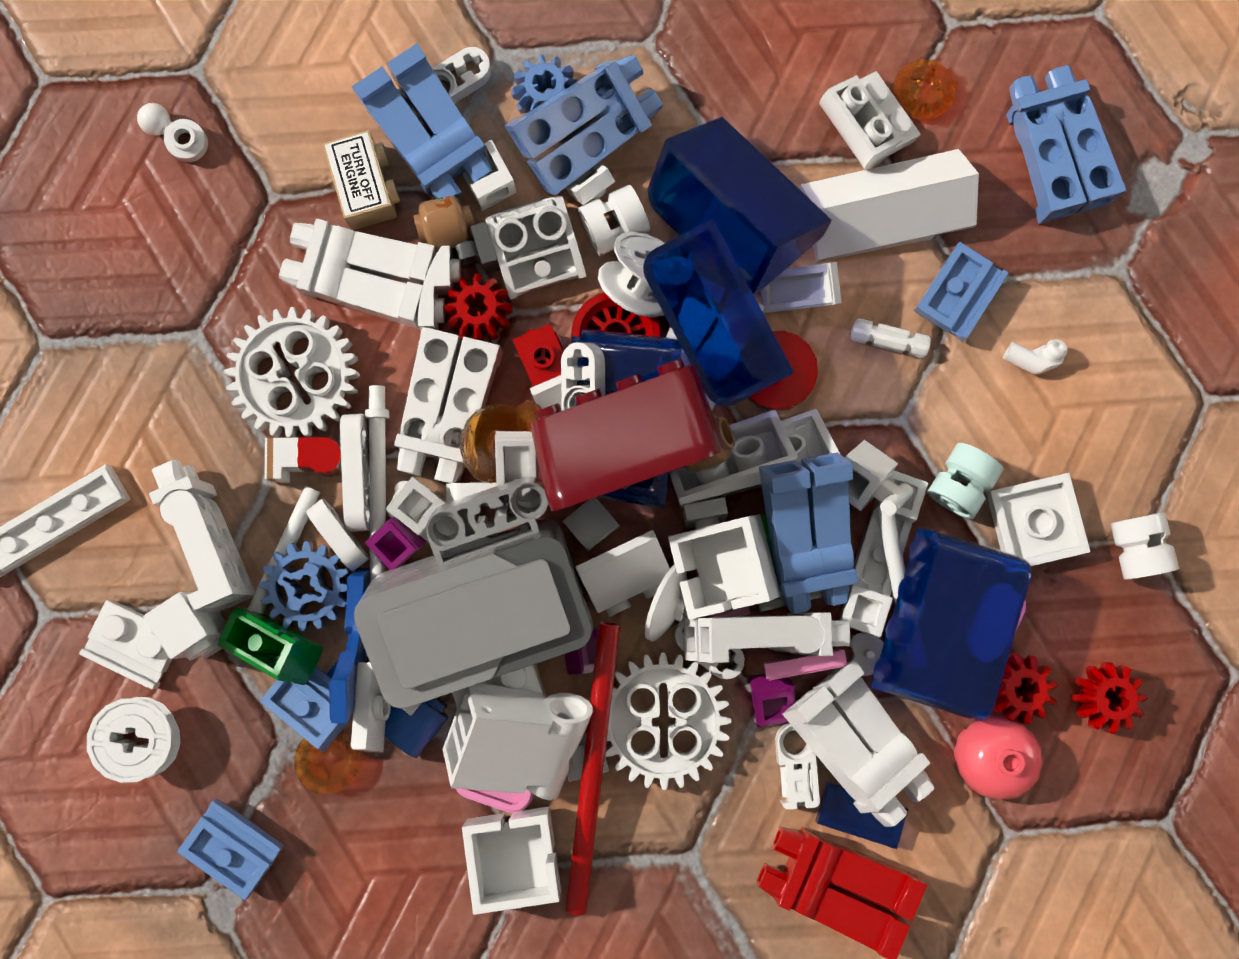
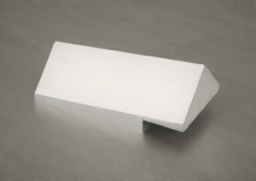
[800,149,979,262]
[669,409,841,508]

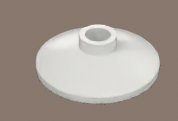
[645,564,687,642]

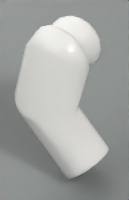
[1003,339,1068,374]

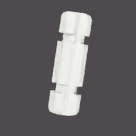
[851,318,931,358]

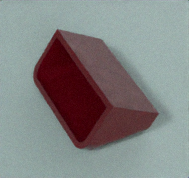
[529,358,724,511]

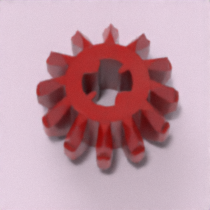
[443,274,513,341]
[983,653,1059,725]
[1070,662,1149,734]

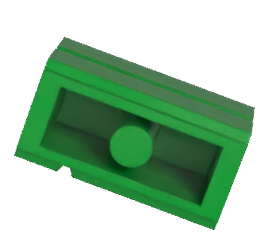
[218,607,323,685]

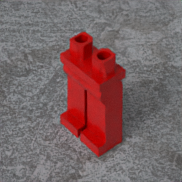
[756,826,927,959]

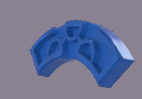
[329,568,370,724]

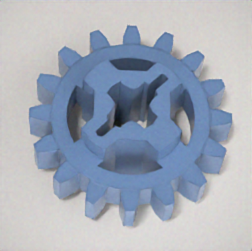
[259,541,350,631]

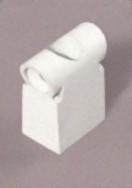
[443,683,593,800]

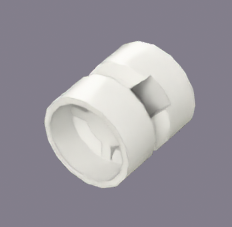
[578,185,651,256]
[1110,512,1179,579]

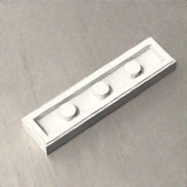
[0,464,131,577]

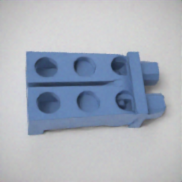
[352,43,493,200]
[504,55,663,195]
[1006,65,1127,224]
[759,452,858,614]

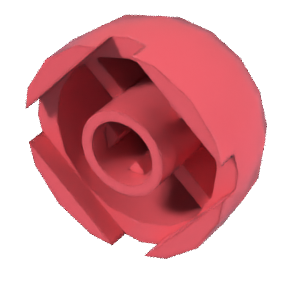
[954,715,1043,800]

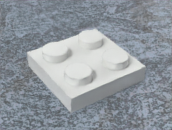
[986,473,1090,571]

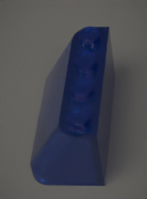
[648,117,832,297]
[643,218,794,406]
[871,529,1031,722]

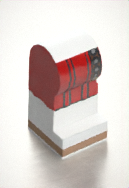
[265,437,342,484]

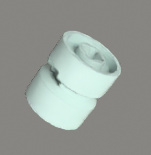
[927,443,1004,520]

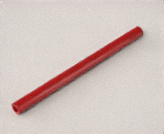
[565,622,620,915]

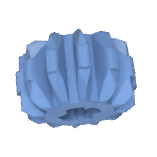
[512,54,578,114]

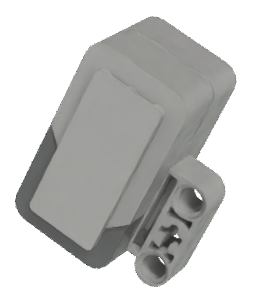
[354,476,594,709]

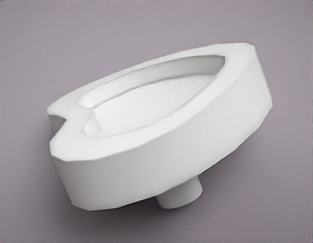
[850,632,889,676]

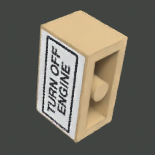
[322,130,401,230]

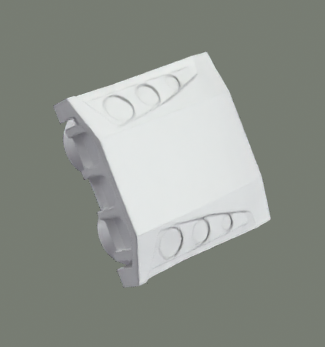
[485,195,587,300]

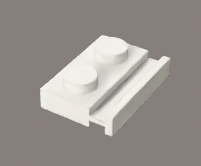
[79,600,172,690]

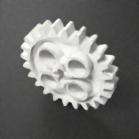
[224,307,360,438]
[605,652,731,790]

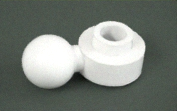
[137,103,208,162]

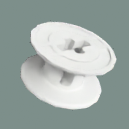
[598,232,688,318]
[87,697,181,783]

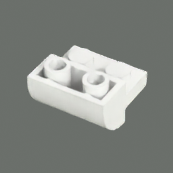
[819,71,921,170]

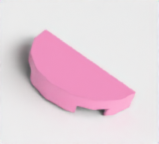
[764,649,847,681]

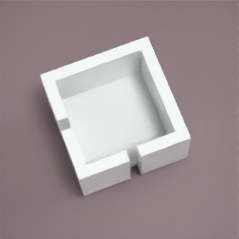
[668,514,781,620]
[462,806,561,915]

